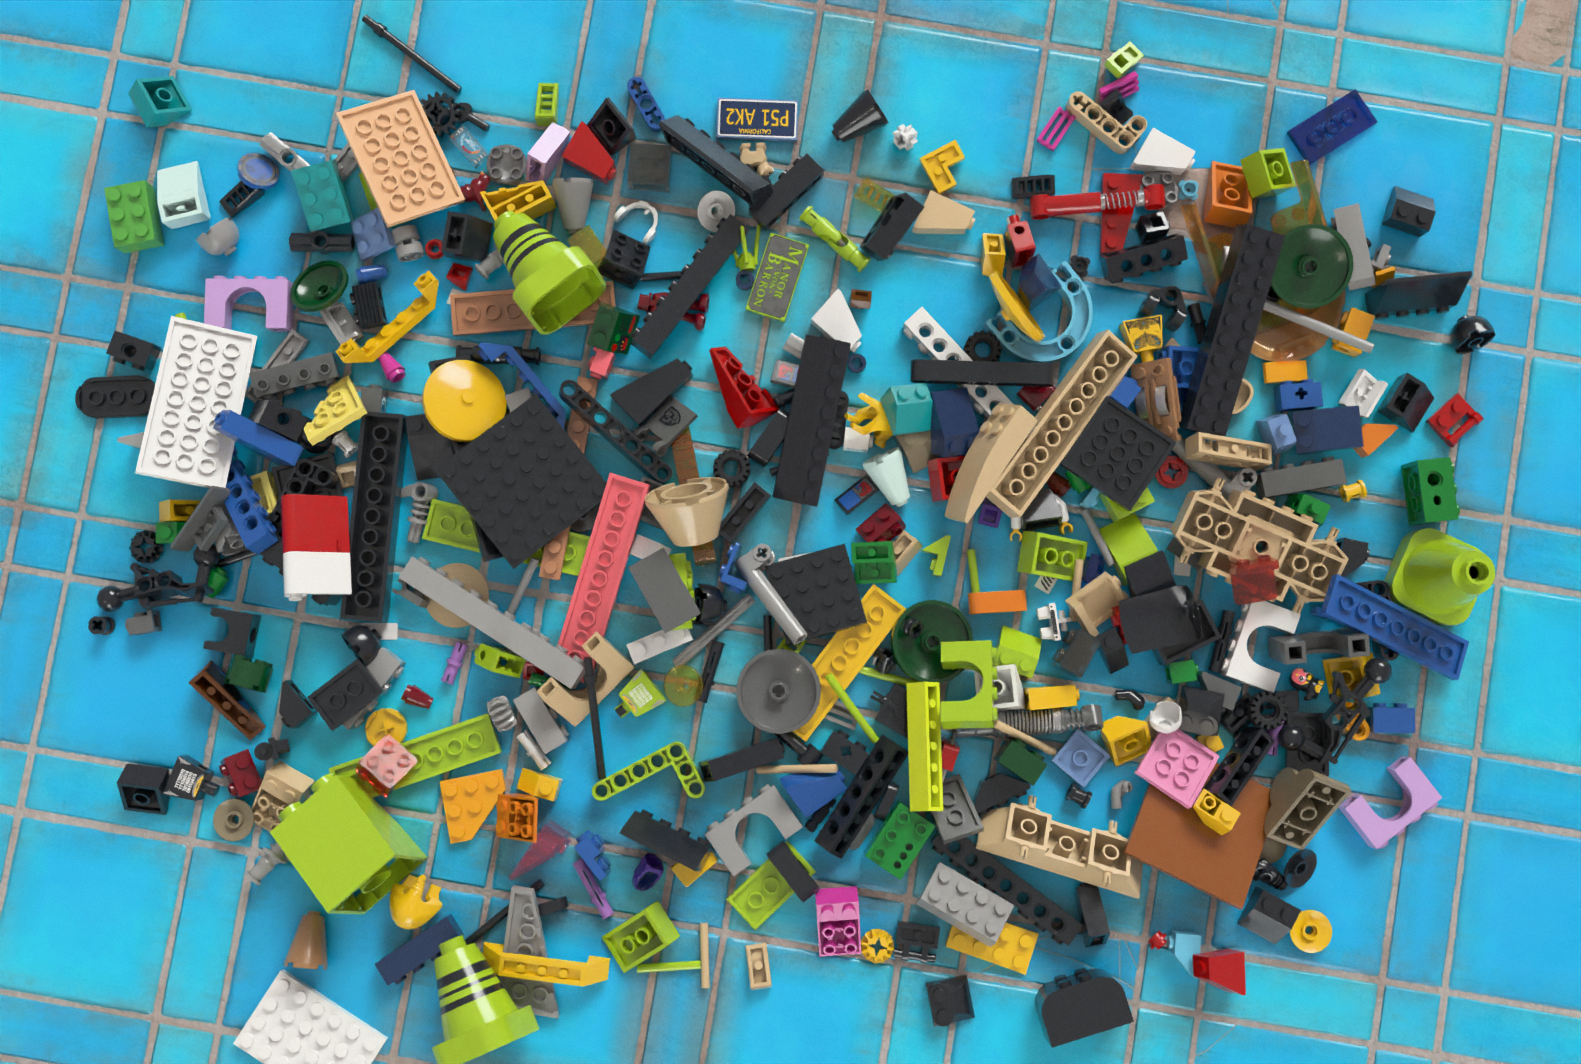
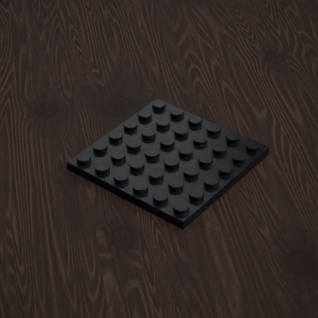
[434,394,607,569]

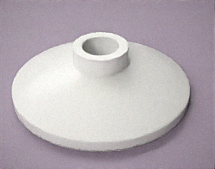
[697,190,735,232]

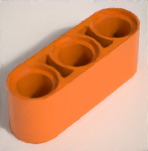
[968,590,1027,614]

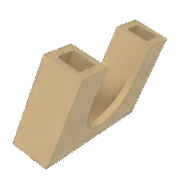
[537,631,635,727]

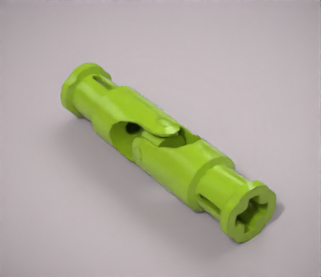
[799,205,871,273]

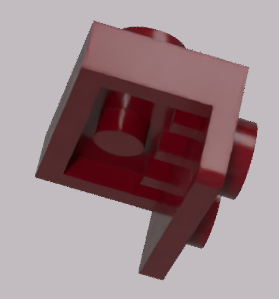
[855,503,906,542]
[219,749,262,799]

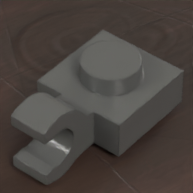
[392,579,430,608]

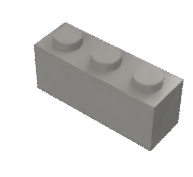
[513,687,569,754]

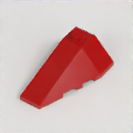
[709,347,779,429]

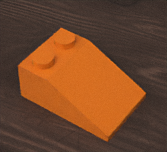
[1204,161,1252,228]

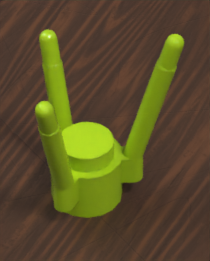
[733,224,761,271]

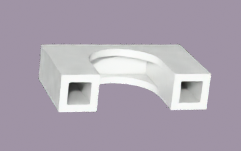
[1221,597,1301,693]

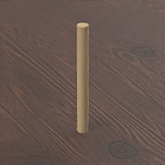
[994,720,1057,756]
[756,764,838,774]

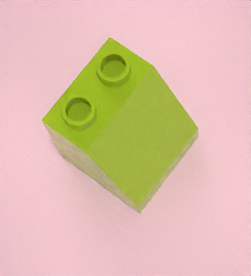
[270,773,428,914]

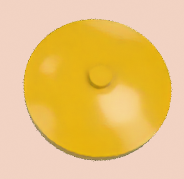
[989,271,1045,343]
[422,360,507,442]

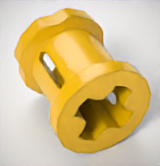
[1339,480,1367,503]

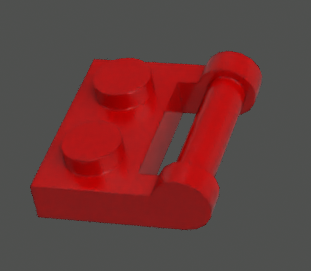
[1426,393,1483,447]

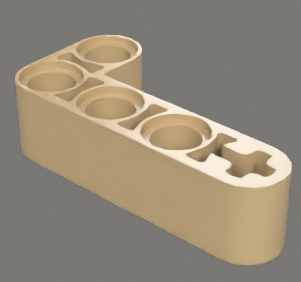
[1066,91,1147,155]

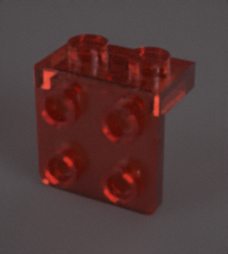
[1229,555,1279,605]
[355,735,417,798]

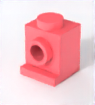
[588,347,616,380]

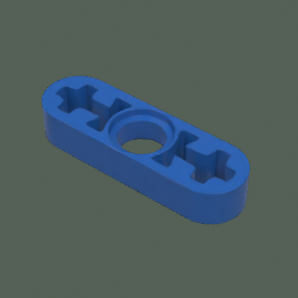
[627,77,665,132]

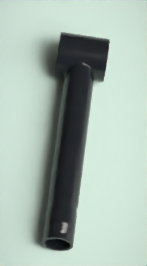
[773,732,824,765]

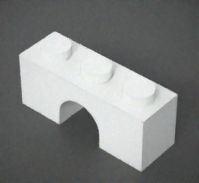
[627,629,694,664]

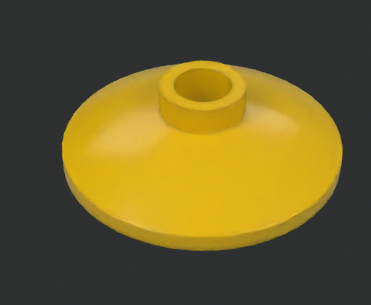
[1289,910,1332,953]

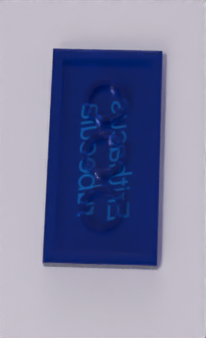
[1287,89,1377,166]

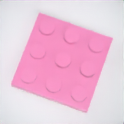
[1135,729,1220,809]

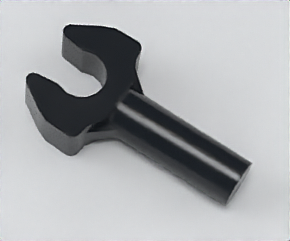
[457,103,490,132]

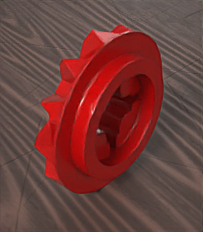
[1155,456,1188,489]

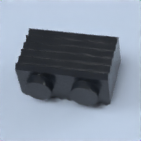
[350,282,388,330]

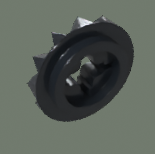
[129,530,163,563]

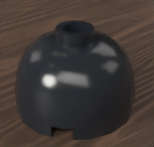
[1450,315,1496,354]
[693,583,727,625]
[341,625,382,666]

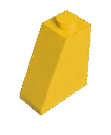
[1023,684,1080,710]

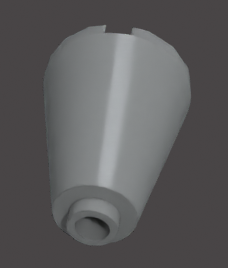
[552,178,594,234]
[215,503,245,556]

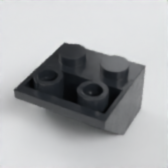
[441,211,493,263]
[1377,373,1434,433]

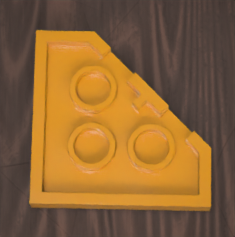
[440,769,506,844]

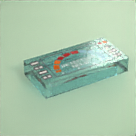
[448,125,490,169]

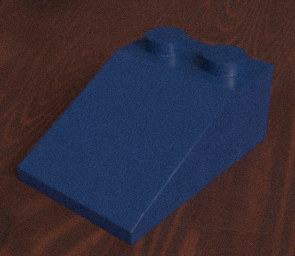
[930,387,979,457]
[1292,406,1364,455]

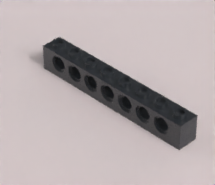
[930,830,1083,946]

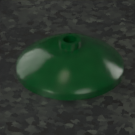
[290,260,349,312]

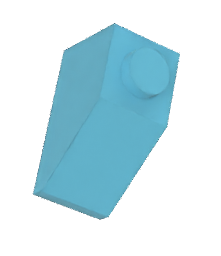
[1167,930,1201,979]

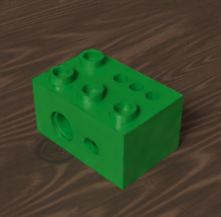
[1401,457,1460,526]
[864,800,936,880]

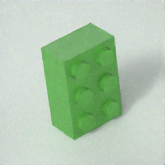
[104,180,165,253]

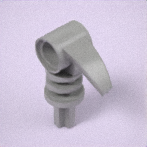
[401,482,438,543]

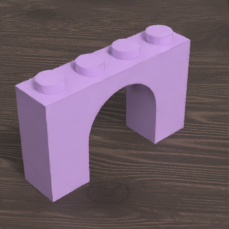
[204,276,294,332]
[1339,756,1442,849]

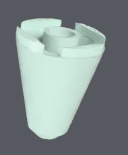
[862,447,910,507]

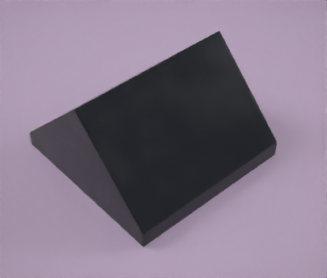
[587,97,636,156]

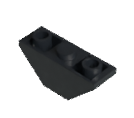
[972,772,1031,816]

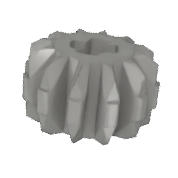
[487,695,517,732]

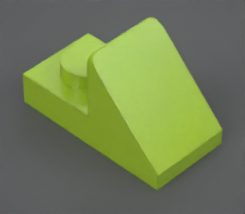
[921,535,951,577]

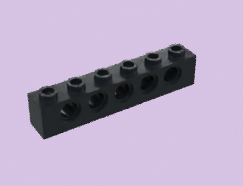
[814,734,908,859]

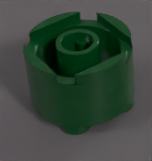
[224,654,273,693]

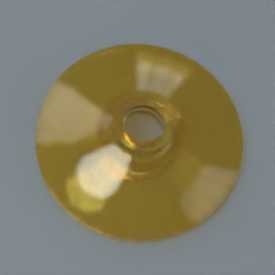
[664,665,703,707]

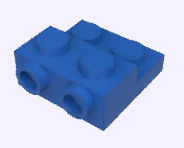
[1158,345,1200,390]
[574,829,611,881]

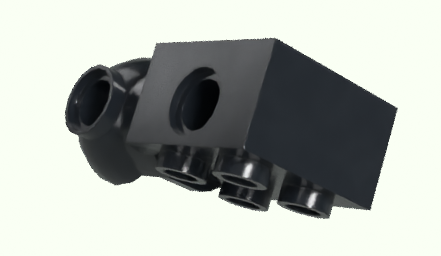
[248,398,334,454]

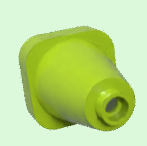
[1384,528,1495,626]

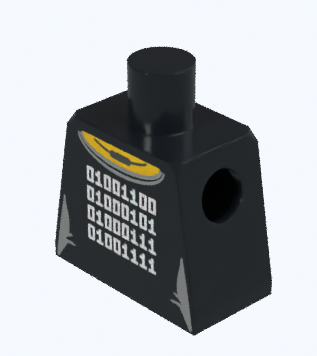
[162,755,220,801]

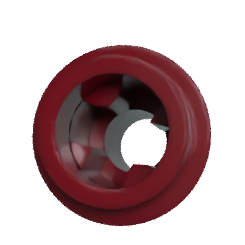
[401,684,434,710]

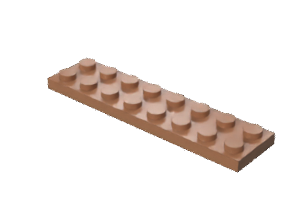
[450,281,616,336]

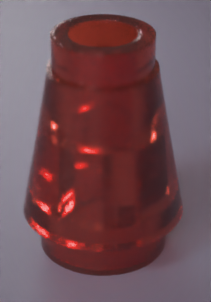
[1046,471,1072,498]

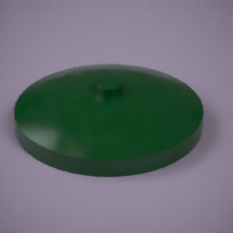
[1270,224,1353,308]
[891,600,973,683]

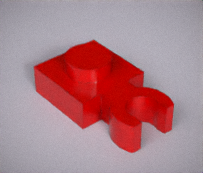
[1110,605,1127,645]

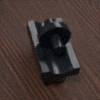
[254,737,290,761]

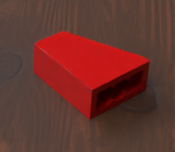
[562,121,617,185]
[1193,949,1246,995]

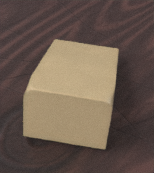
[746,943,772,990]

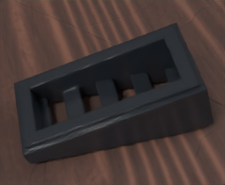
[1012,175,1055,199]
[219,181,265,218]

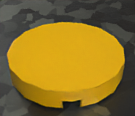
[365,708,408,750]

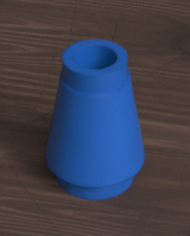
[355,264,388,285]

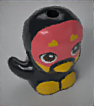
[1289,668,1325,701]

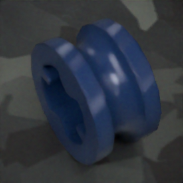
[736,270,754,290]
[848,354,866,373]

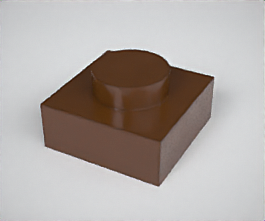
[850,289,872,309]

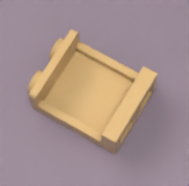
[1065,572,1129,638]

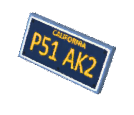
[716,98,798,142]

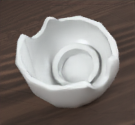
[1149,701,1182,734]

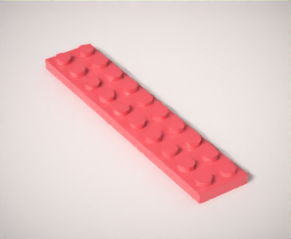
[558,473,651,683]

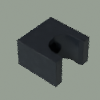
[203,607,261,656]

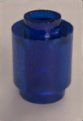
[1081,553,1106,584]

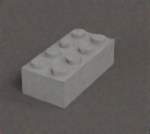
[916,862,1014,947]

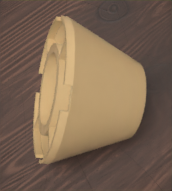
[644,477,729,547]

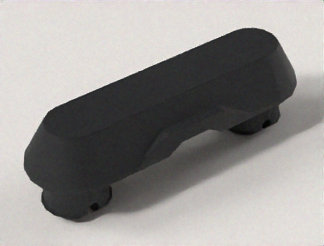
[830,391,849,449]

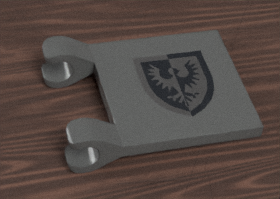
[633,396,698,457]

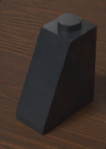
[1075,883,1110,948]

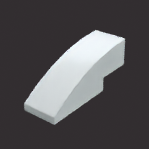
[629,534,671,559]

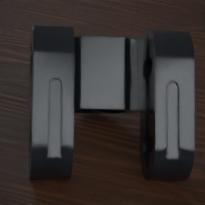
[1137,286,1188,332]

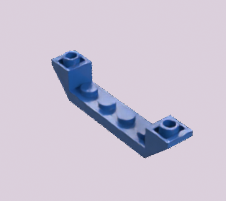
[478,343,566,429]

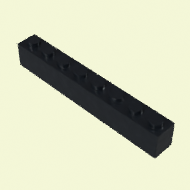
[631,214,750,359]

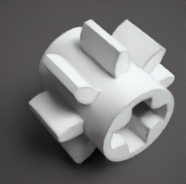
[892,124,918,151]

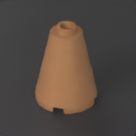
[283,911,328,970]

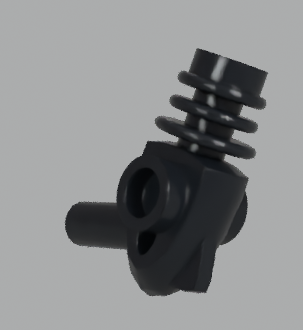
[1253,858,1287,891]

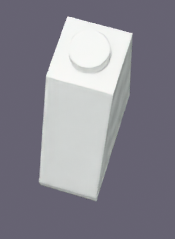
[1129,128,1196,175]
[811,289,862,353]

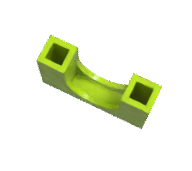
[940,640,998,729]

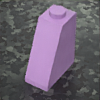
[525,122,570,185]

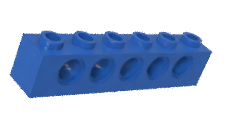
[224,446,279,555]

